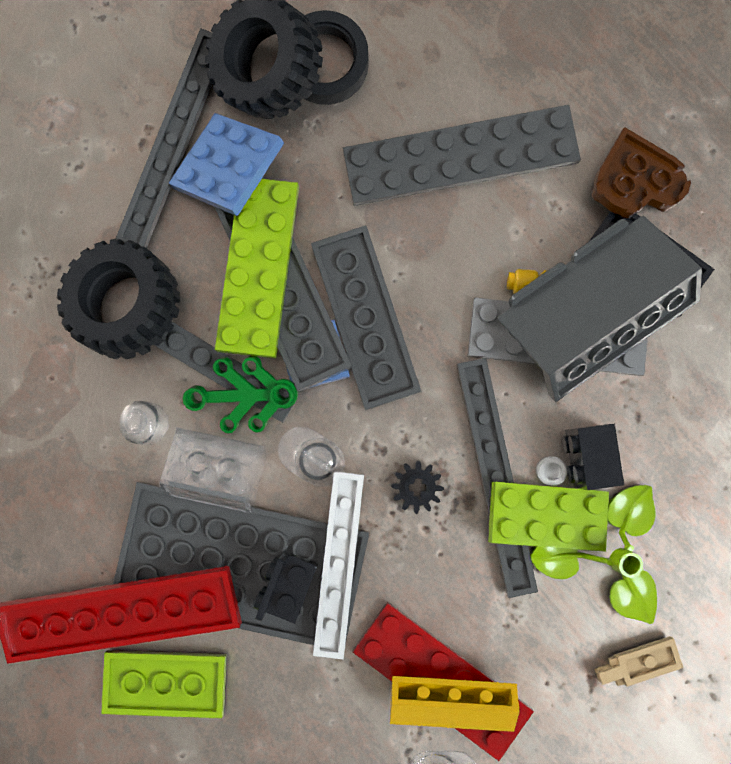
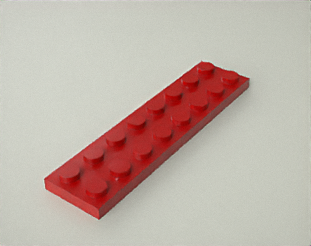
[0,566,242,664]

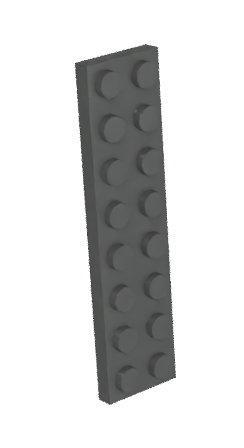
[343,105,581,206]
[215,176,353,392]

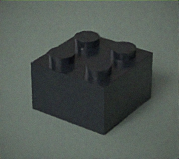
[562,423,624,491]

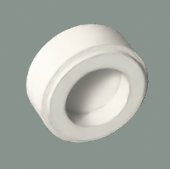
[536,456,567,486]

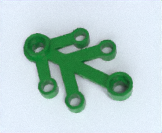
[182,356,298,434]

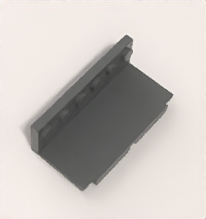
[497,215,702,402]

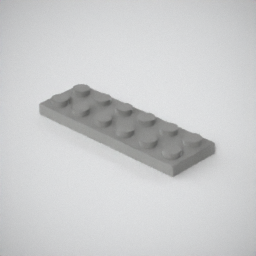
[467,298,648,376]

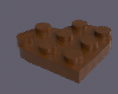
[592,127,691,218]

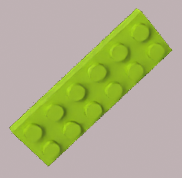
[215,179,299,358]

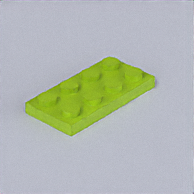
[488,482,609,552]
[101,650,227,718]

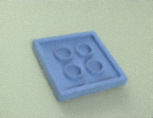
[169,113,284,216]

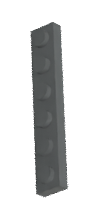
[153,321,298,423]

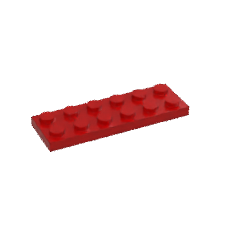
[352,601,534,761]

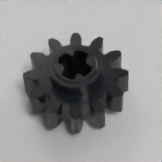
[391,461,444,514]

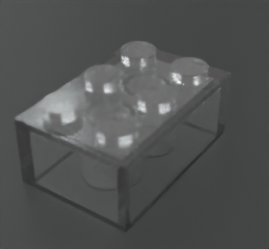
[159,427,266,514]

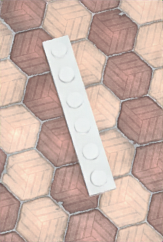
[313,471,364,660]

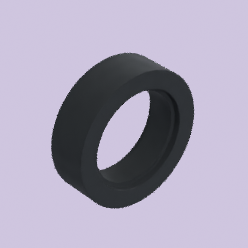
[303,10,369,105]

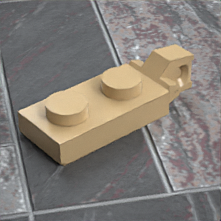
[594,636,683,687]

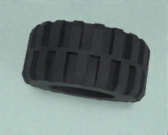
[205,0,323,119]
[57,239,180,359]

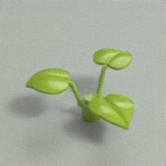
[530,485,657,624]

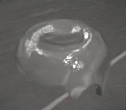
[119,401,168,445]

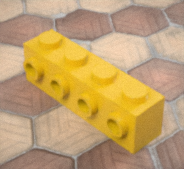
[390,676,519,732]

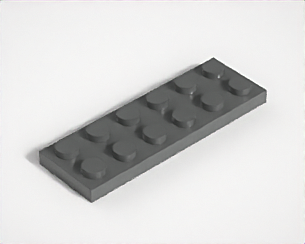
[311,225,422,410]

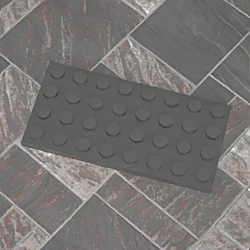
[113,482,369,645]

